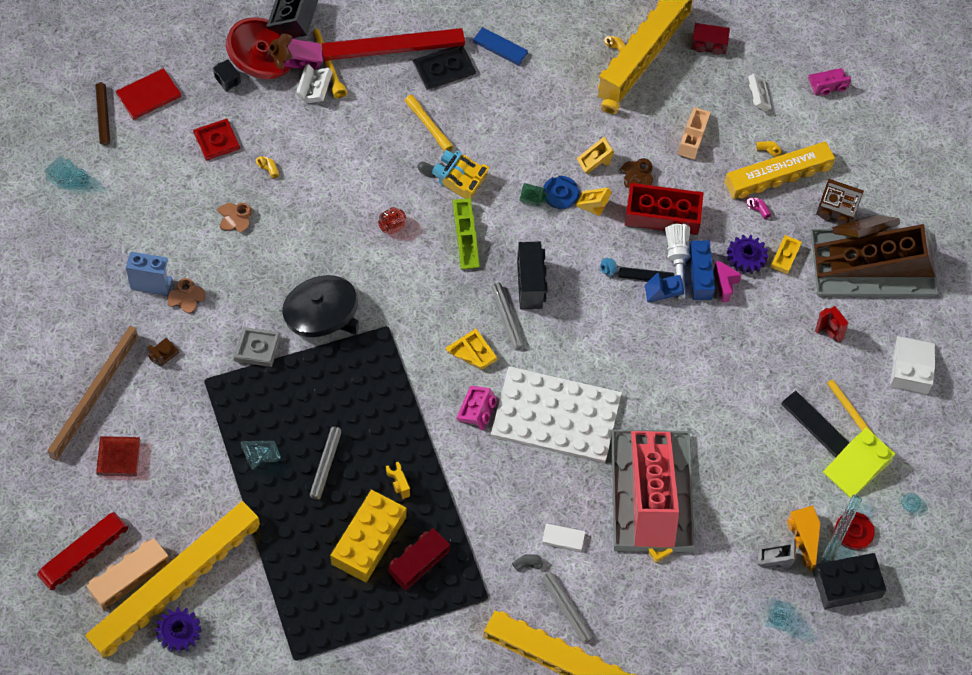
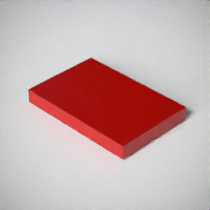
[116,68,181,120]

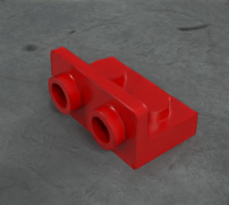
[815,306,849,343]

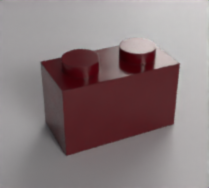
[691,23,730,55]

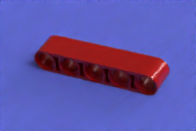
[37,512,128,591]

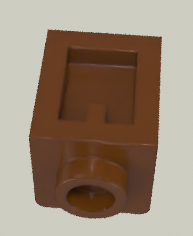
[147,338,179,367]

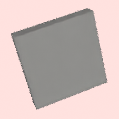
[233,327,281,367]

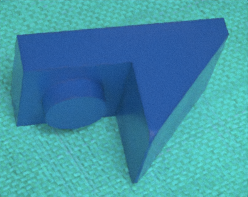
[645,273,684,302]

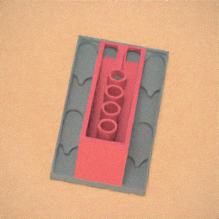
[611,429,695,553]

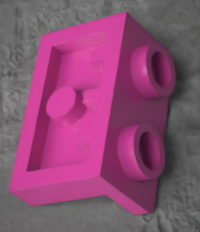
[808,68,851,95]
[456,386,497,430]

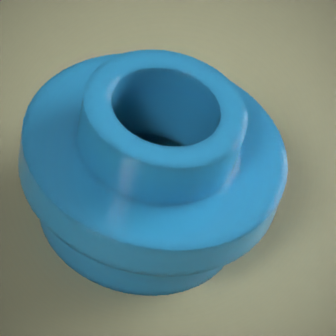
[600,258,617,276]

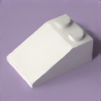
[890,336,935,394]

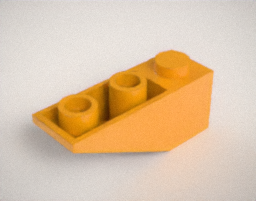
[787,505,820,572]

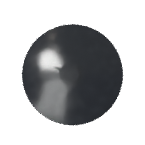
[282,275,358,337]

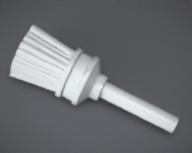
[665,224,691,299]

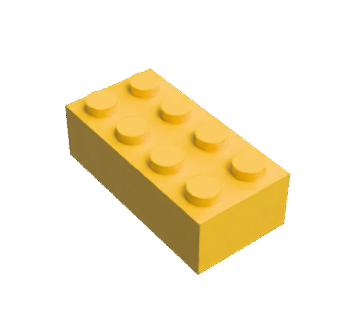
[330,490,406,583]

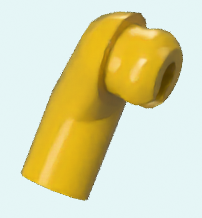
[604,36,626,51]
[256,156,280,178]

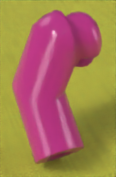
[746,197,772,219]

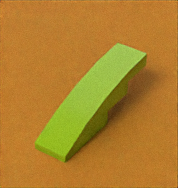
[452,198,479,270]

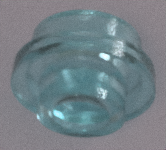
[901,493,922,512]

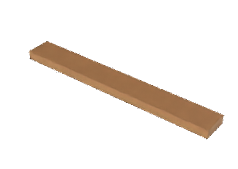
[47,325,138,461]

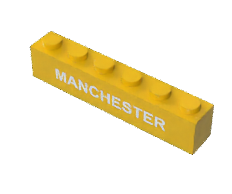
[724,141,835,199]

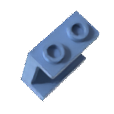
[126,252,173,296]

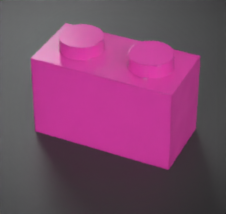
[284,39,323,70]

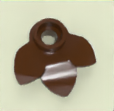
[269,34,292,70]
[620,158,653,188]

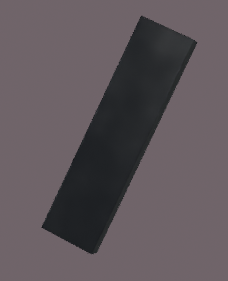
[781,391,849,458]

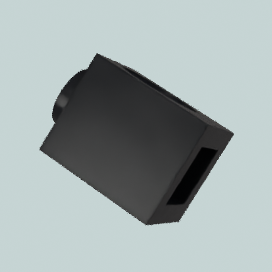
[213,59,241,91]

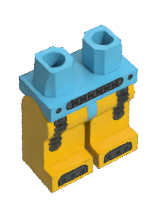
[432,150,489,198]

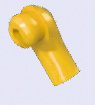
[756,141,782,157]

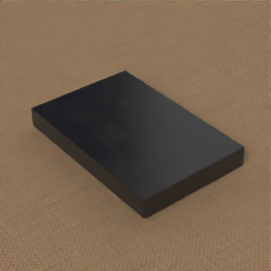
[413,46,476,90]

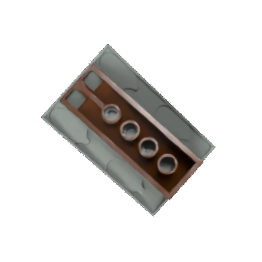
[811,224,939,297]

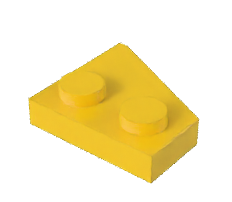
[445,328,498,370]

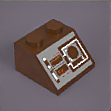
[816,179,864,225]

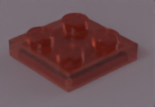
[96,436,141,477]

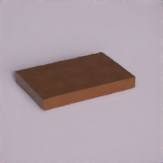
[832,215,900,238]

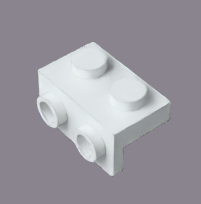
[296,64,333,103]

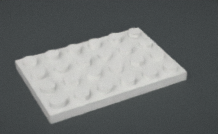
[490,367,622,463]

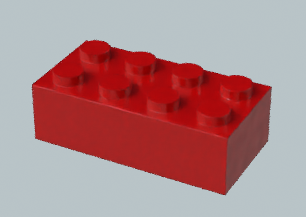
[624,183,704,235]

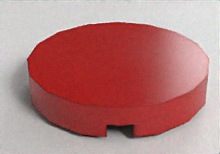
[835,512,875,550]

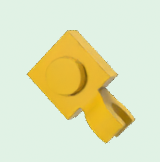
[386,462,410,499]

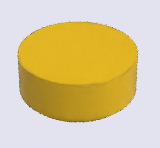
[601,99,620,114]

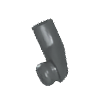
[417,161,445,177]
[512,554,543,571]

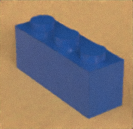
[690,240,715,300]

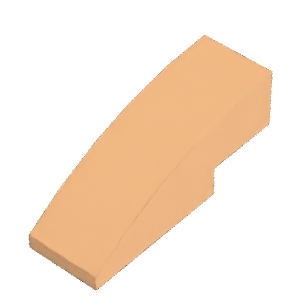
[677,107,711,160]

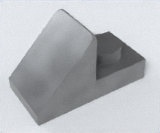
[758,540,796,570]

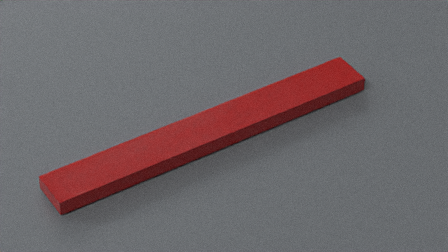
[321,28,465,61]

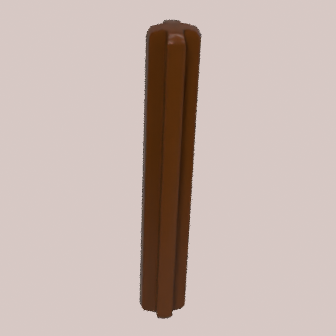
[95,82,110,146]

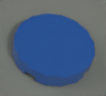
[543,176,579,209]

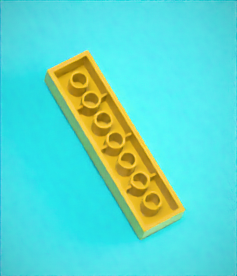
[598,0,693,104]

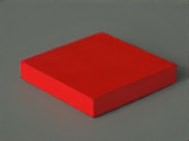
[193,118,240,161]

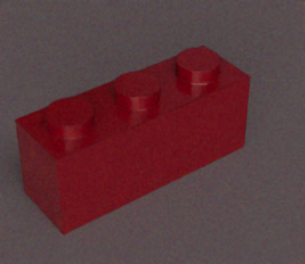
[389,528,450,591]

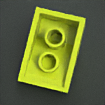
[823,427,895,499]

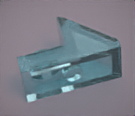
[241,441,281,470]
[765,598,791,631]

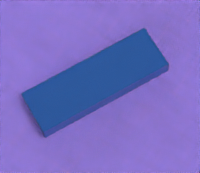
[473,27,528,66]

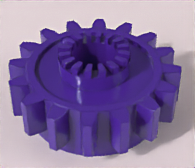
[727,235,768,274]
[155,607,202,654]

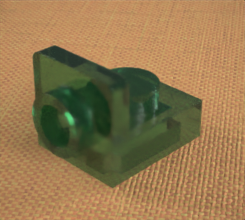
[519,183,548,206]

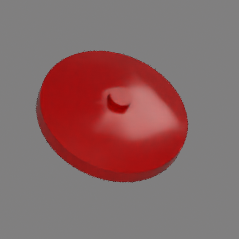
[226,17,293,79]

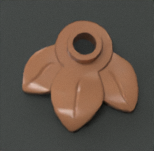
[217,203,252,233]
[168,278,206,314]

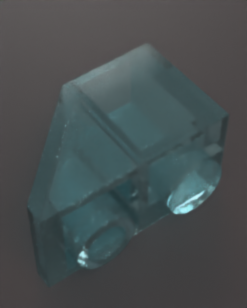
[45,156,90,189]

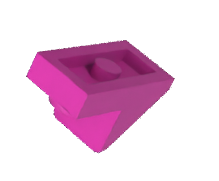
[714,261,742,302]

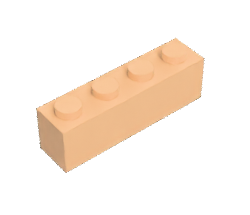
[86,538,170,610]

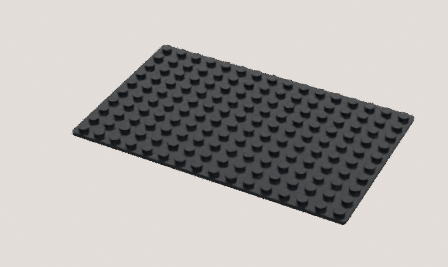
[204,326,488,661]

